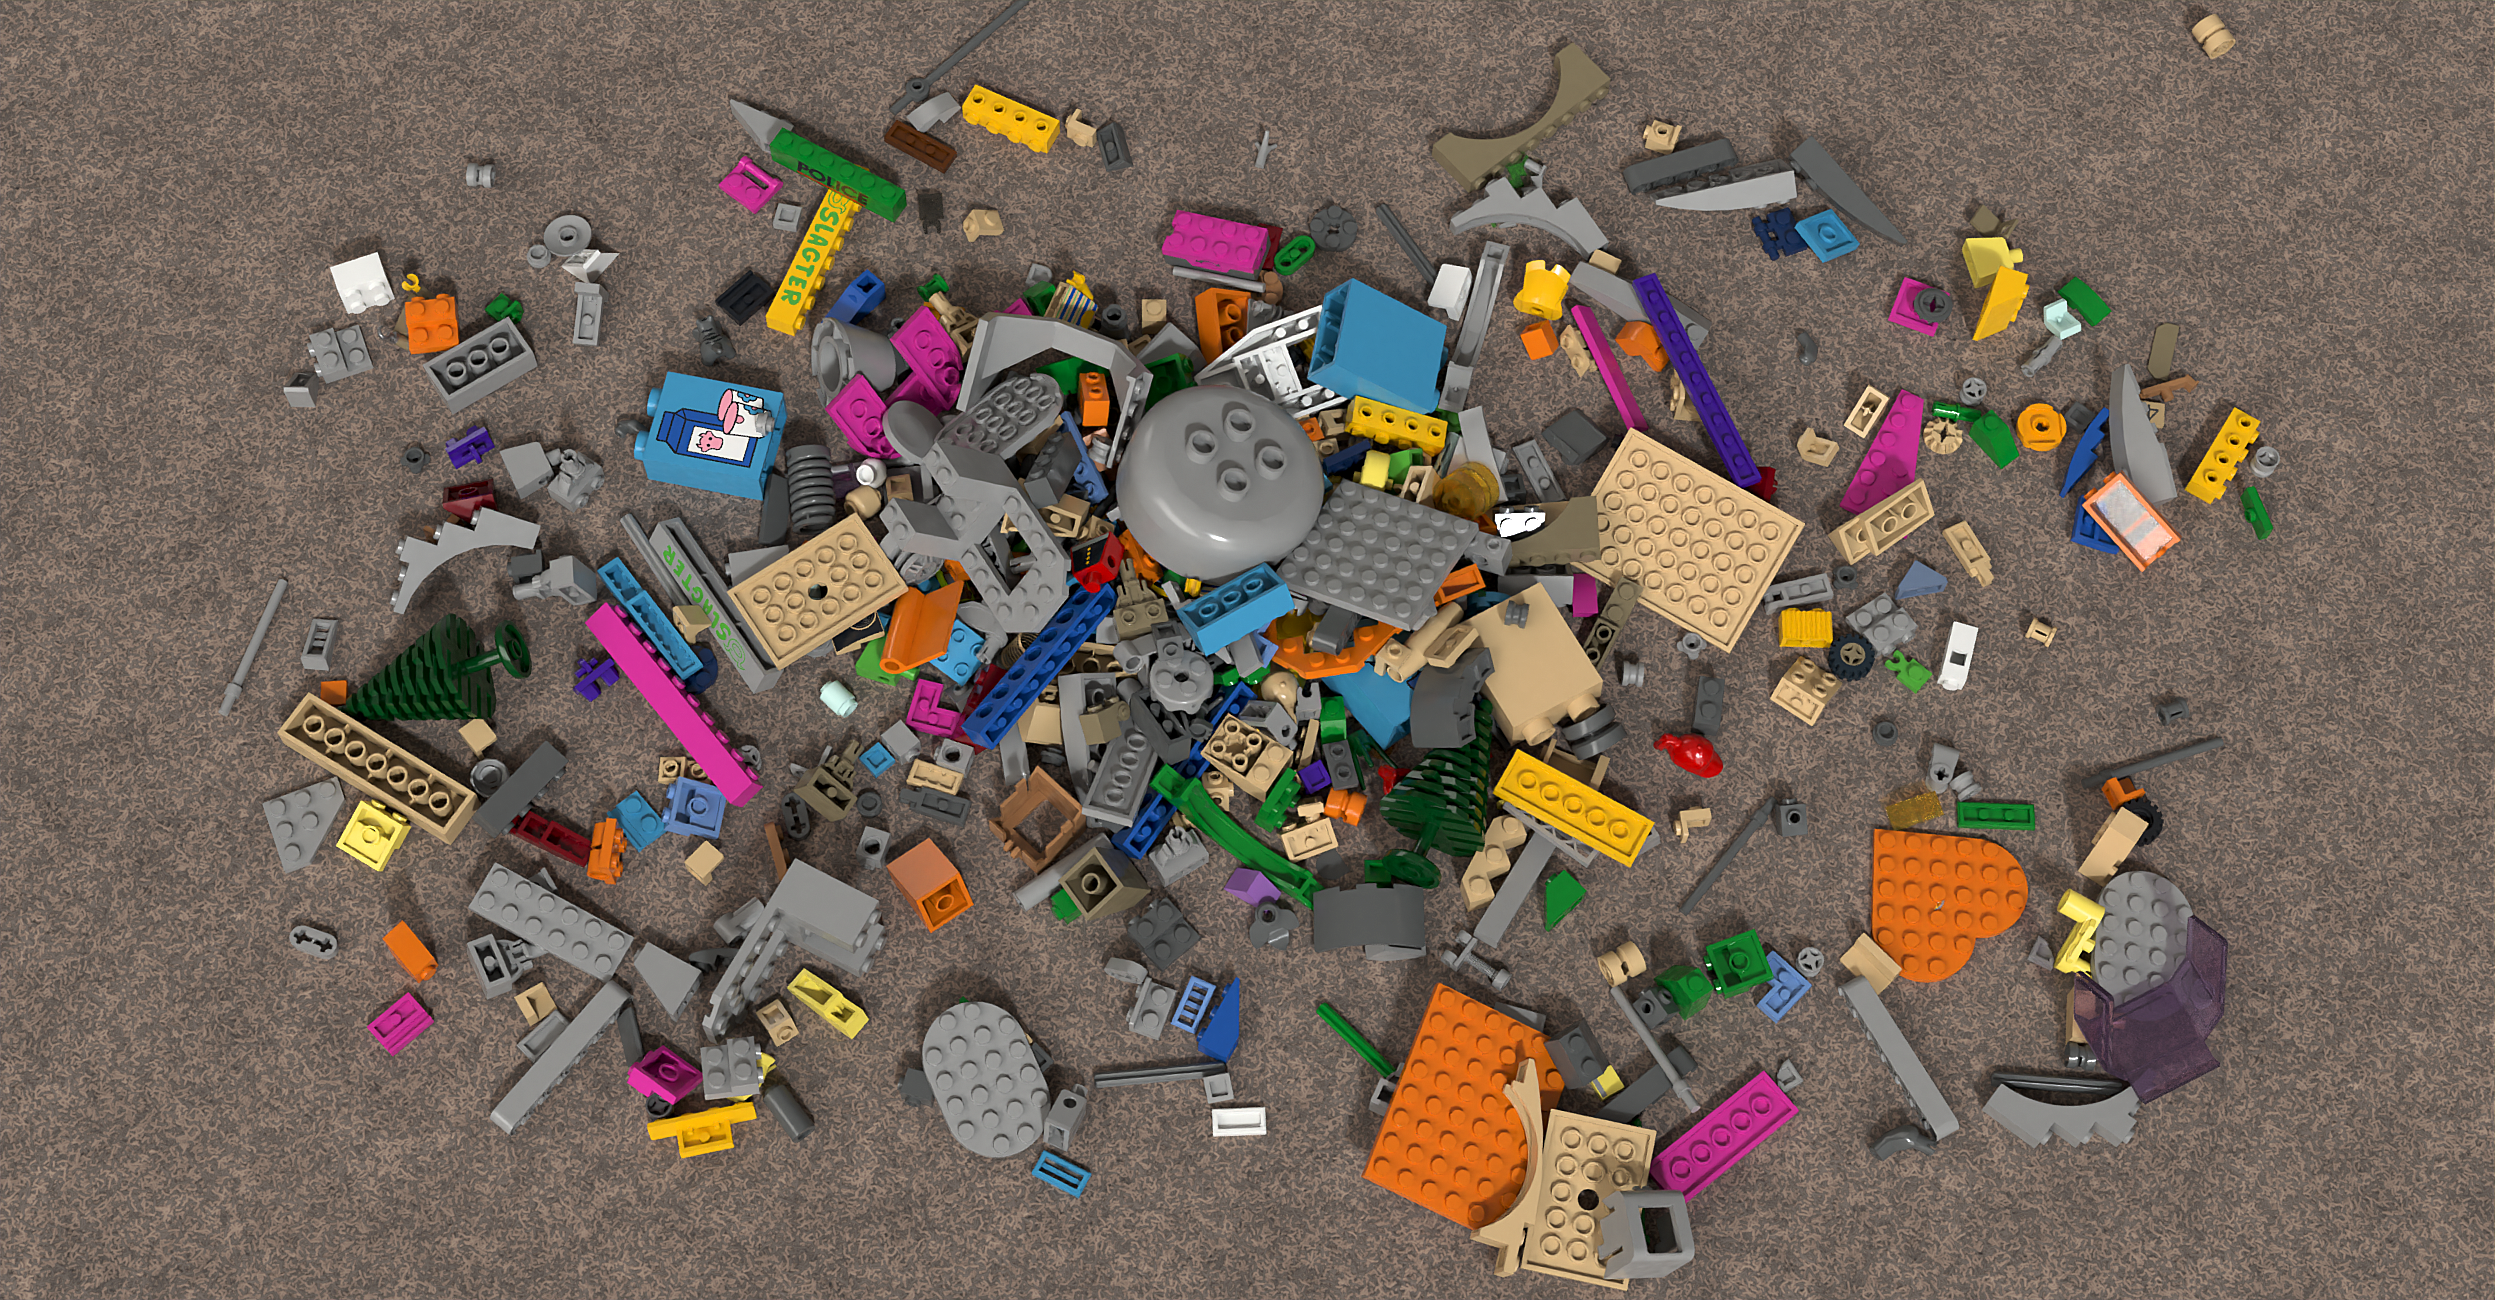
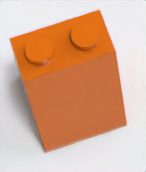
[886,838,974,933]

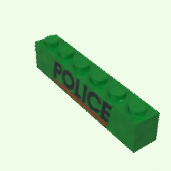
[769,127,907,223]

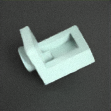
[2044,299,2081,340]

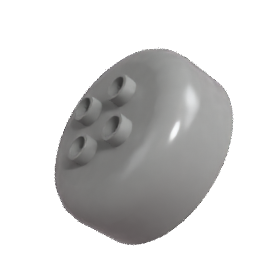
[1116,385,1324,586]

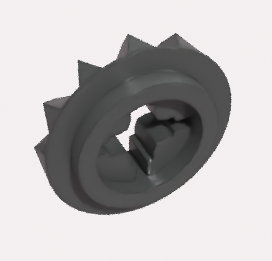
[1913,288,1953,324]

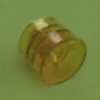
[1432,462,1500,522]

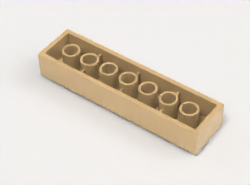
[277,692,481,845]

